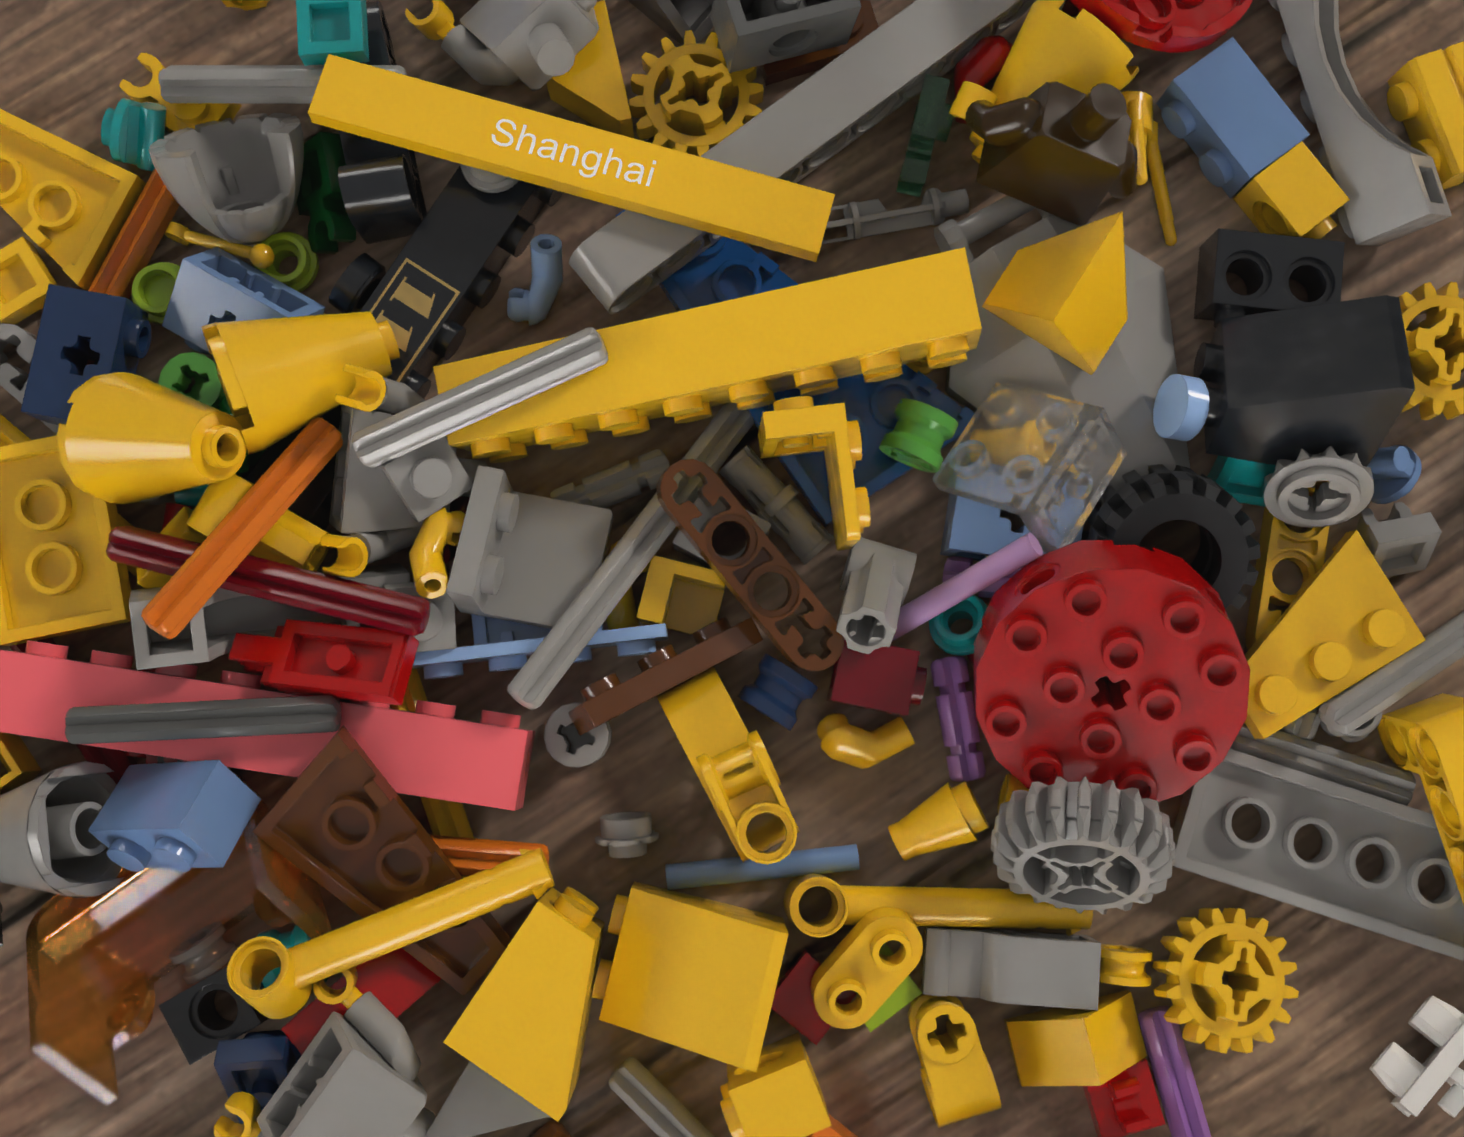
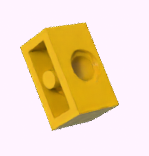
[720,1032,832,1137]

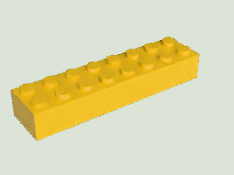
[433,247,982,463]

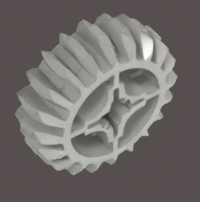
[991,776,1175,915]

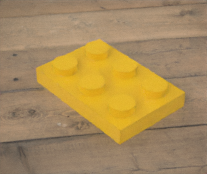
[0,435,131,646]

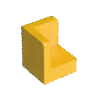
[636,555,726,635]

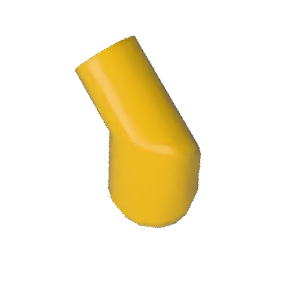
[409,507,465,599]
[817,713,915,769]

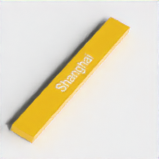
[308,54,835,262]

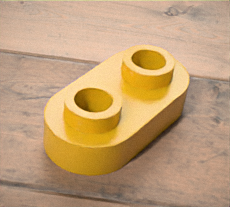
[811,907,923,1029]

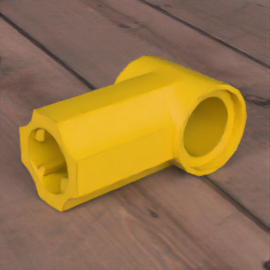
[186,474,330,571]

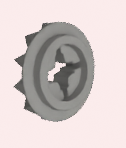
[1264,446,1374,528]

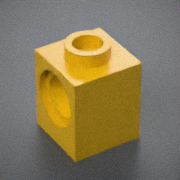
[1233,141,1350,239]

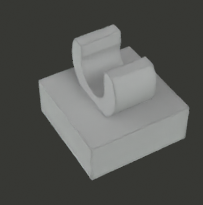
[1356,502,1442,577]

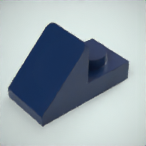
[214,1030,302,1124]

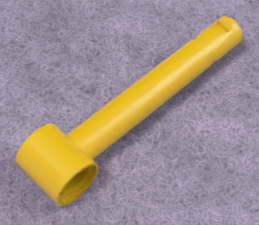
[227,848,555,1019]
[783,874,1093,938]

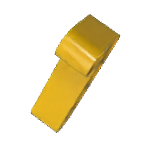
[1377,693,1464,905]

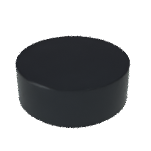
[328,253,386,313]

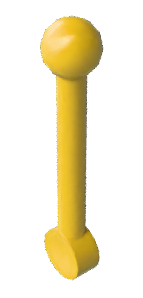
[165,222,275,269]

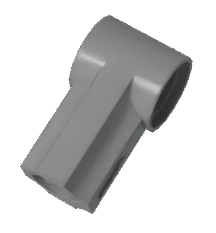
[836,537,917,654]

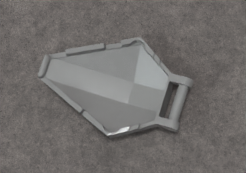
[934,195,1190,505]

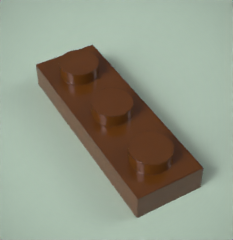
[568,616,763,736]

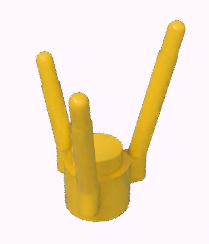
[1121,91,1177,246]

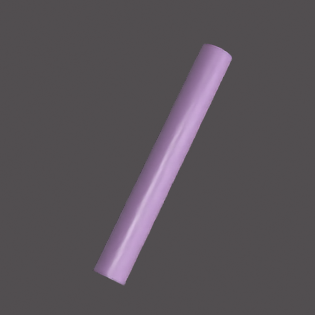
[892,532,1043,641]

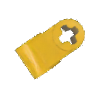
[696,730,797,865]
[908,993,1001,1128]

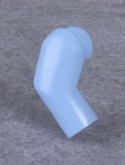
[507,234,563,326]

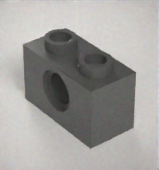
[710,0,861,73]

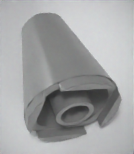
[0,761,124,898]

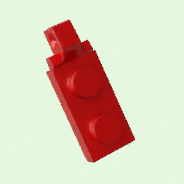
[228,619,419,706]

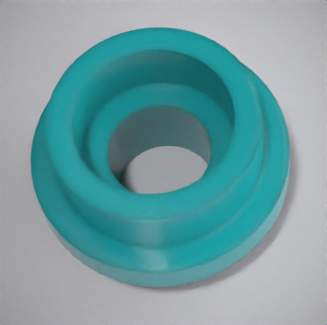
[929,595,988,656]

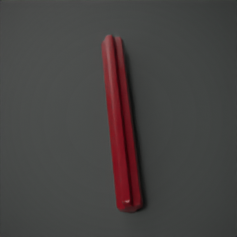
[106,525,431,636]

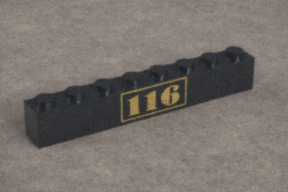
[246,166,564,556]

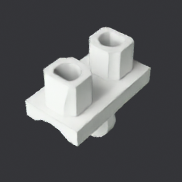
[1369,995,1464,1118]

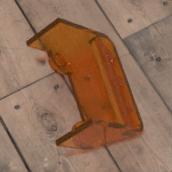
[26,775,332,1106]

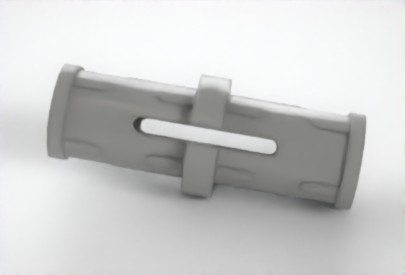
[719,445,834,565]

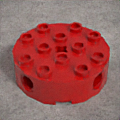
[974,540,1250,802]

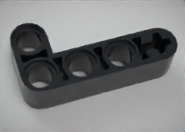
[338,0,427,244]

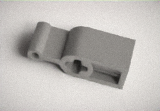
[921,927,1101,1010]

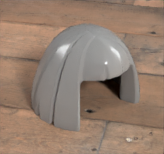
[148,113,304,245]

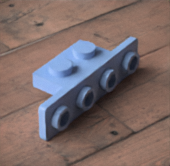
[412,614,669,679]

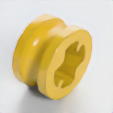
[1099,944,1153,987]

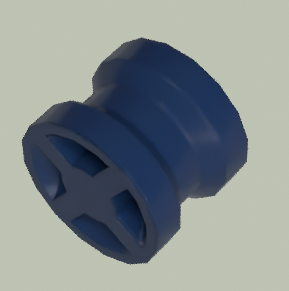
[737,653,818,731]

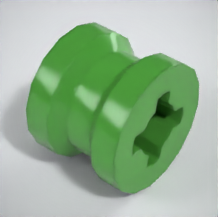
[158,352,225,409]
[879,398,959,473]

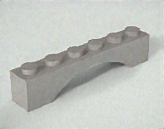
[1268,0,1452,246]

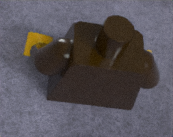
[949,81,1137,226]

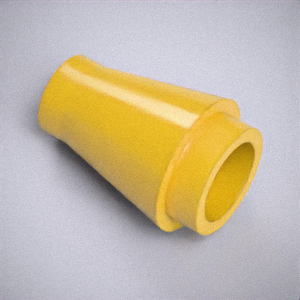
[888,781,989,861]

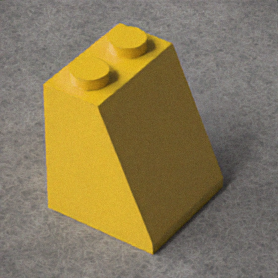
[591,881,789,1072]
[443,886,605,1122]

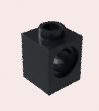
[159,966,269,1065]

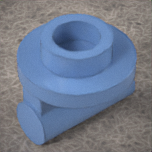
[1367,445,1422,504]

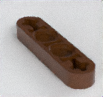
[656,459,844,671]

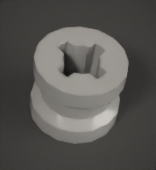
[544,702,612,768]

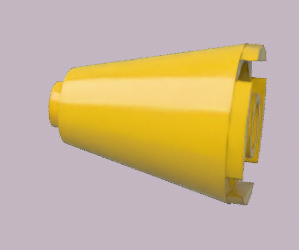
[969,0,1139,164]
[201,311,400,455]
[57,372,247,504]

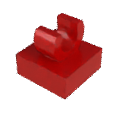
[1083,1058,1166,1137]

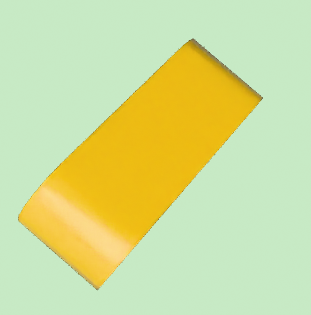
[657,666,800,863]

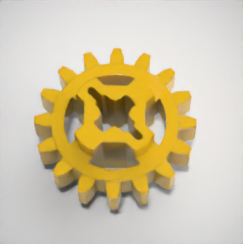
[629,30,764,157]
[1398,282,1464,420]
[1152,908,1299,1054]

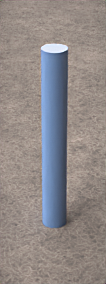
[665,844,860,890]

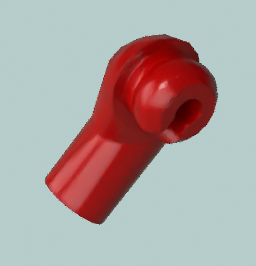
[954,35,1013,124]

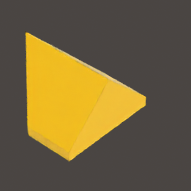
[982,211,1128,375]

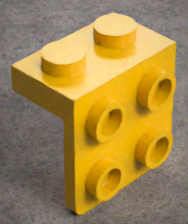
[758,396,871,551]

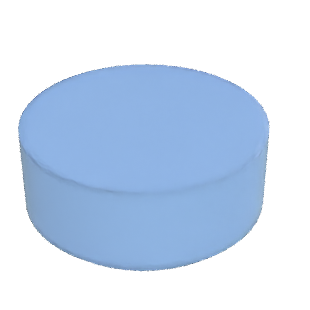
[1153,374,1209,441]

